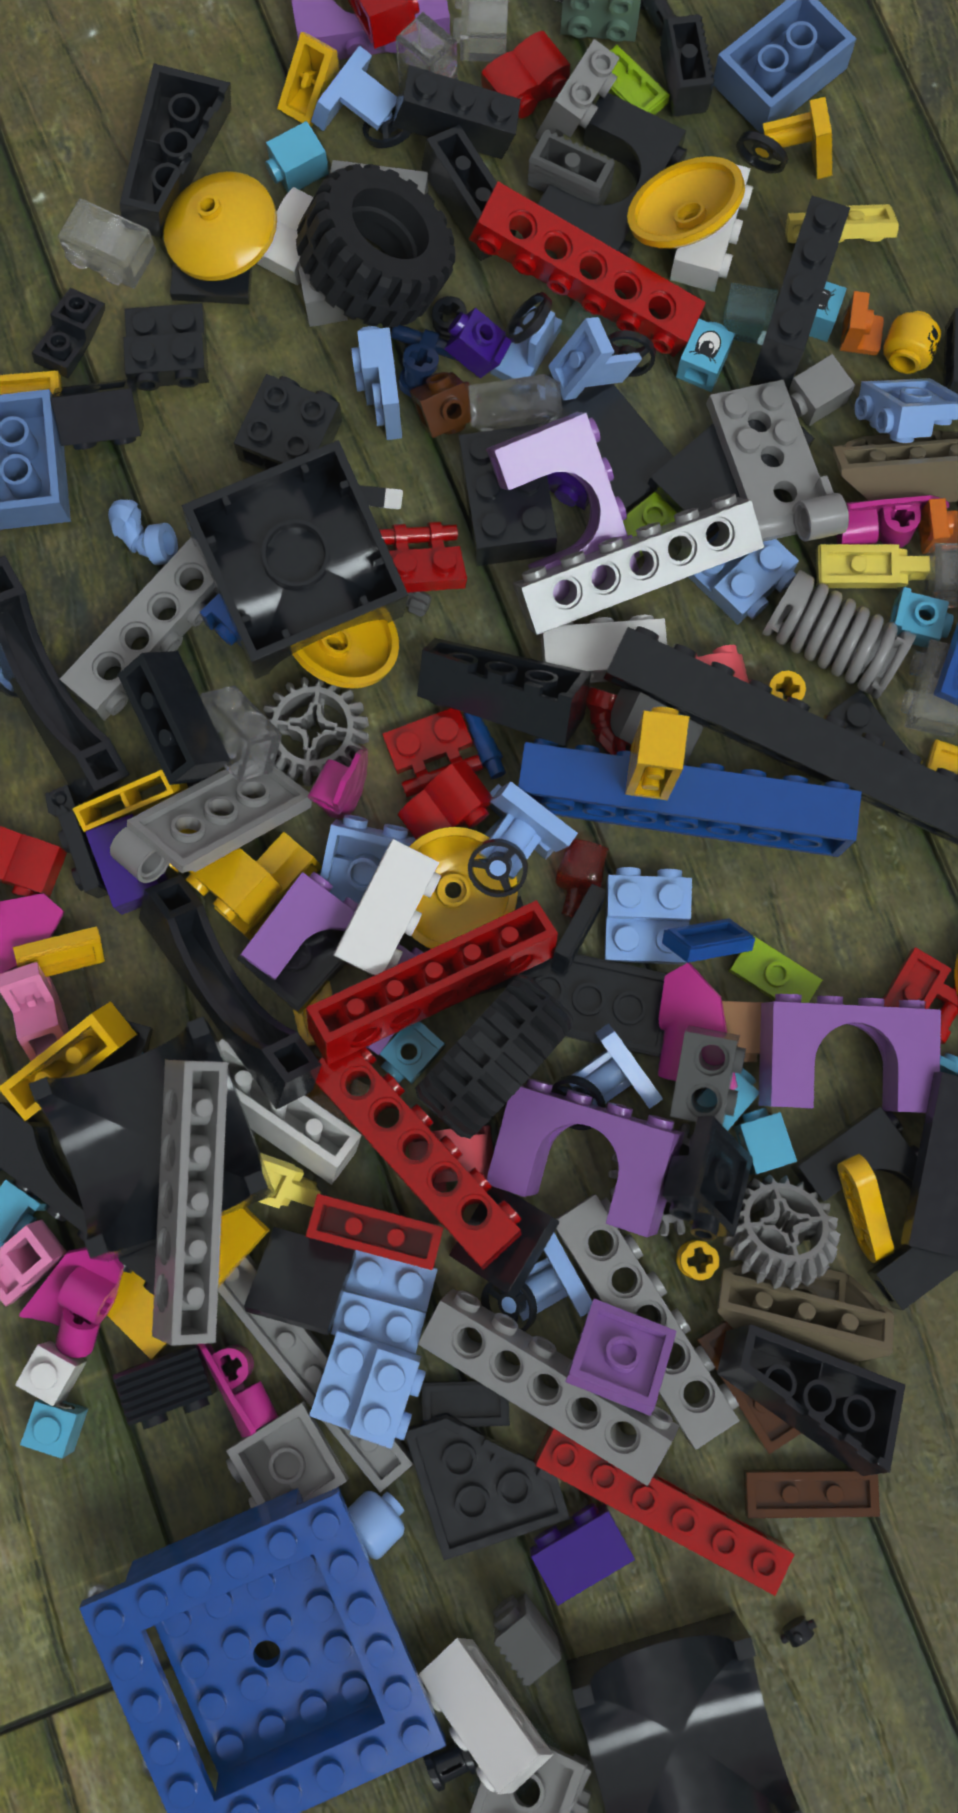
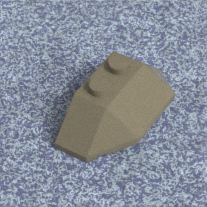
[833,431,958,502]
[717,1262,894,1363]

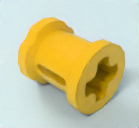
[769,670,806,701]
[676,1240,719,1280]

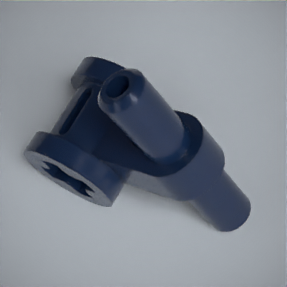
[391,324,459,397]

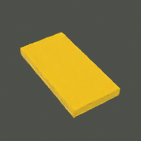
[107,1207,270,1360]

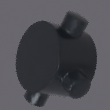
[780,1616,817,1647]

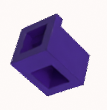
[444,308,515,379]

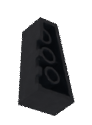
[120,63,231,238]
[417,638,591,746]
[717,1324,905,1476]

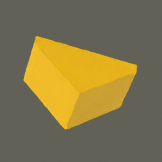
[277,32,340,127]

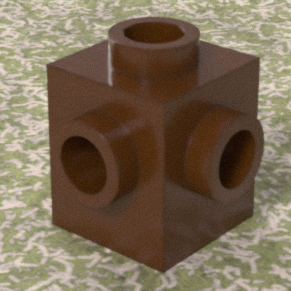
[409,372,476,438]

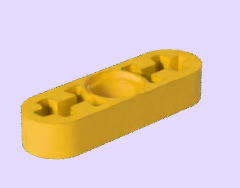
[837,1154,894,1263]

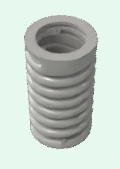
[762,570,916,700]

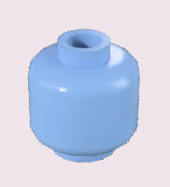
[348,1491,405,1560]

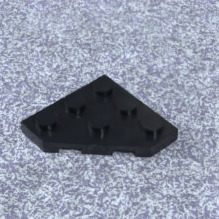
[405,1415,570,1561]

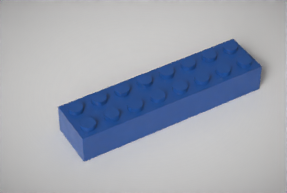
[518,739,862,857]

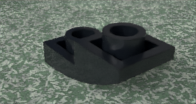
[32,287,105,378]

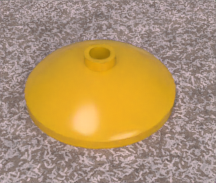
[627,156,745,249]
[163,172,277,281]
[292,620,399,688]
[409,827,518,949]

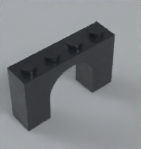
[538,93,687,258]
[750,196,850,391]
[791,1107,958,1311]

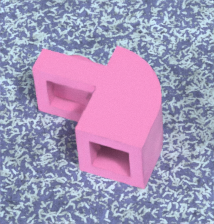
[0,962,69,1061]
[0,1220,67,1307]

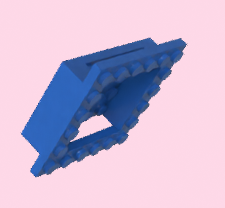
[79,1487,446,1813]

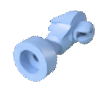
[108,499,178,565]

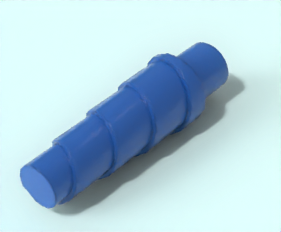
[463,712,506,779]

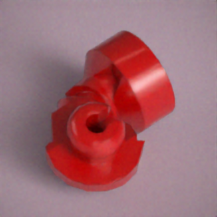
[586,687,631,755]

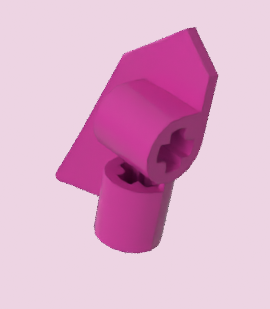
[836,495,949,548]
[307,746,368,819]
[0,893,65,974]
[658,963,738,1090]
[19,1247,124,1358]
[198,1343,278,1438]

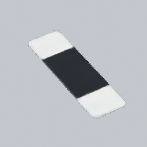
[359,485,403,509]

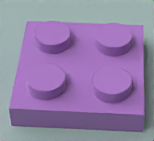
[565,1299,677,1416]

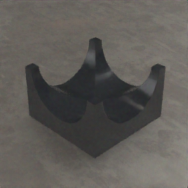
[181,440,408,680]
[29,1016,276,1262]
[566,1611,802,1813]

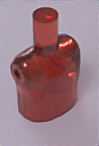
[555,838,609,918]

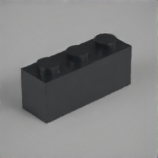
[392,65,521,159]
[421,124,517,261]
[118,651,230,785]

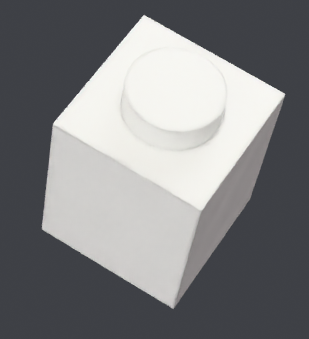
[15,1341,87,1406]

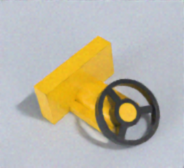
[736,97,832,179]

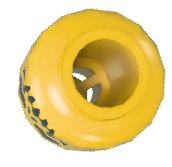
[883,311,941,374]

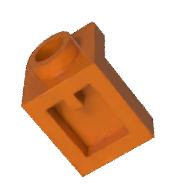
[840,291,884,355]
[918,498,958,554]

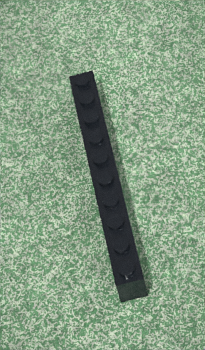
[603,626,958,845]

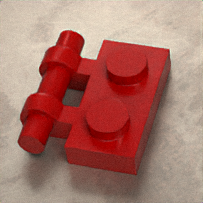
[379,521,467,593]
[382,708,483,797]
[882,947,958,1044]

